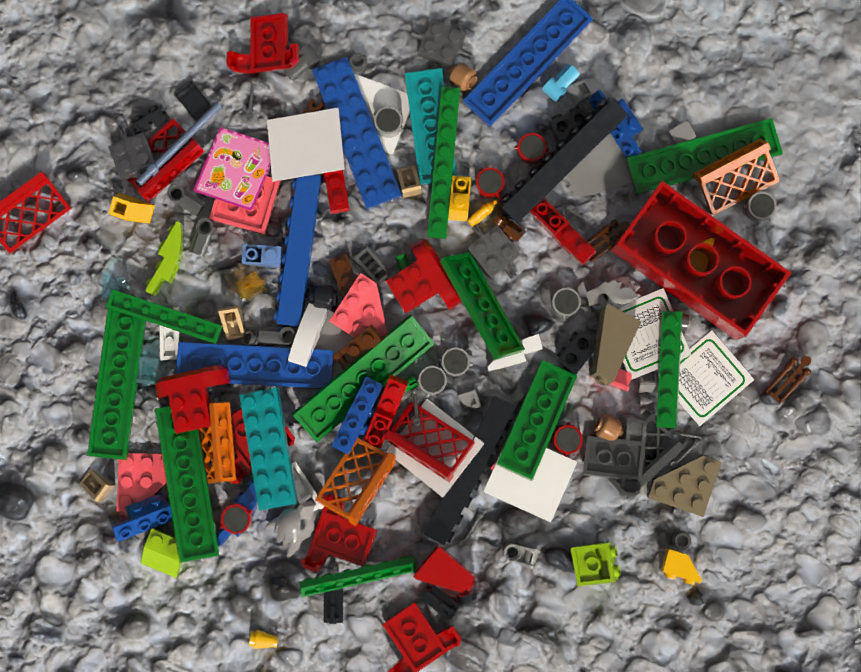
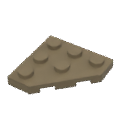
[647,456,721,517]

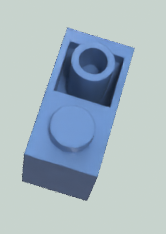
[242,244,284,268]

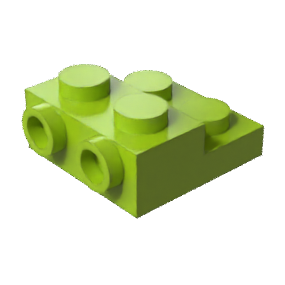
[571,541,621,587]

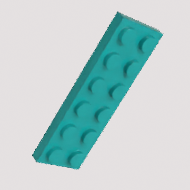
[404,68,457,185]
[240,388,298,511]

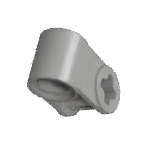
[502,542,541,570]

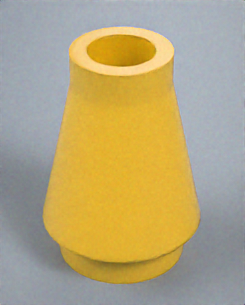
[249,629,278,649]

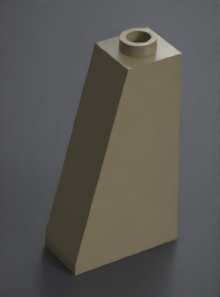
[590,303,641,386]

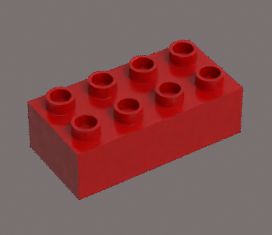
[611,181,792,340]

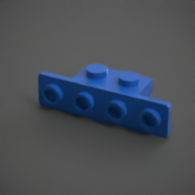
[588,90,644,158]
[332,377,383,454]
[112,493,172,542]

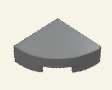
[457,389,481,408]

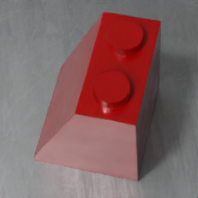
[413,544,475,593]

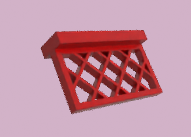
[127,118,205,202]
[0,171,72,254]
[384,401,475,483]

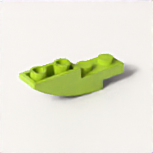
[145,221,185,297]

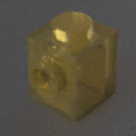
[235,271,268,301]

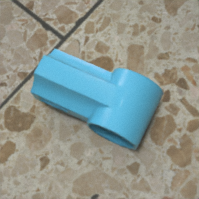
[542,64,580,102]

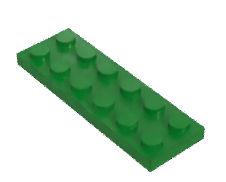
[440,252,525,360]
[496,360,577,481]

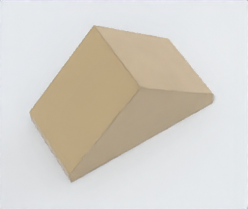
[397,165,422,198]
[218,306,245,341]
[79,468,115,502]

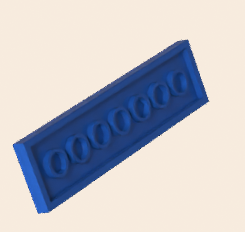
[463,0,593,127]
[312,57,402,210]
[176,342,333,388]

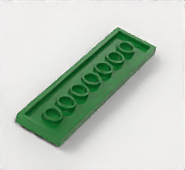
[626,118,783,195]
[87,308,146,460]
[292,314,435,442]
[154,406,219,563]

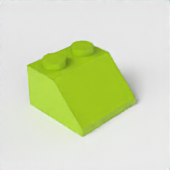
[141,527,183,578]

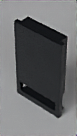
[174,80,212,121]

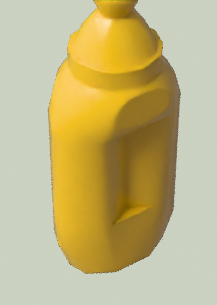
[467,200,497,227]

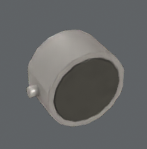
[373,106,404,138]
[743,192,778,222]
[551,285,581,320]
[438,347,473,377]
[418,364,447,397]

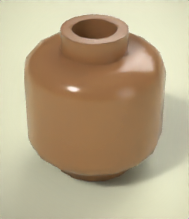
[449,63,477,91]
[593,414,624,441]

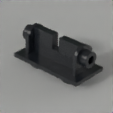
[129,104,169,135]
[418,583,460,620]
[324,588,343,624]

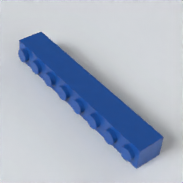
[274,175,322,328]

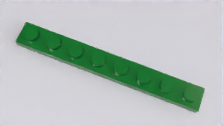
[427,86,460,239]

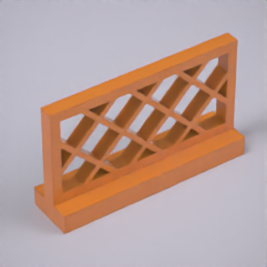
[693,139,779,216]
[198,402,236,484]
[315,437,396,526]

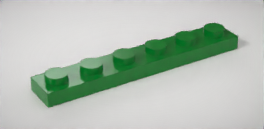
[106,289,223,344]
[656,311,683,428]
[299,556,416,598]

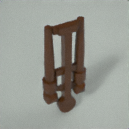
[587,219,629,263]
[765,356,811,404]

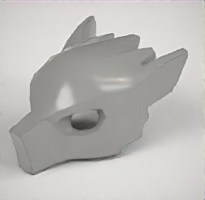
[585,276,643,309]
[265,500,315,558]

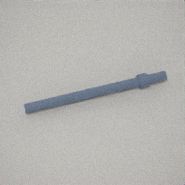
[136,102,222,186]

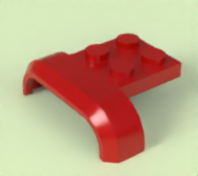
[227,13,299,73]
[386,238,462,314]
[155,365,231,434]
[230,407,295,484]
[301,493,377,573]
[382,602,461,672]

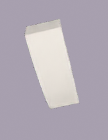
[288,303,327,367]
[487,334,543,372]

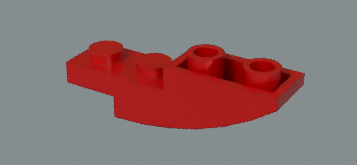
[324,170,350,214]
[530,198,596,266]
[363,375,408,449]

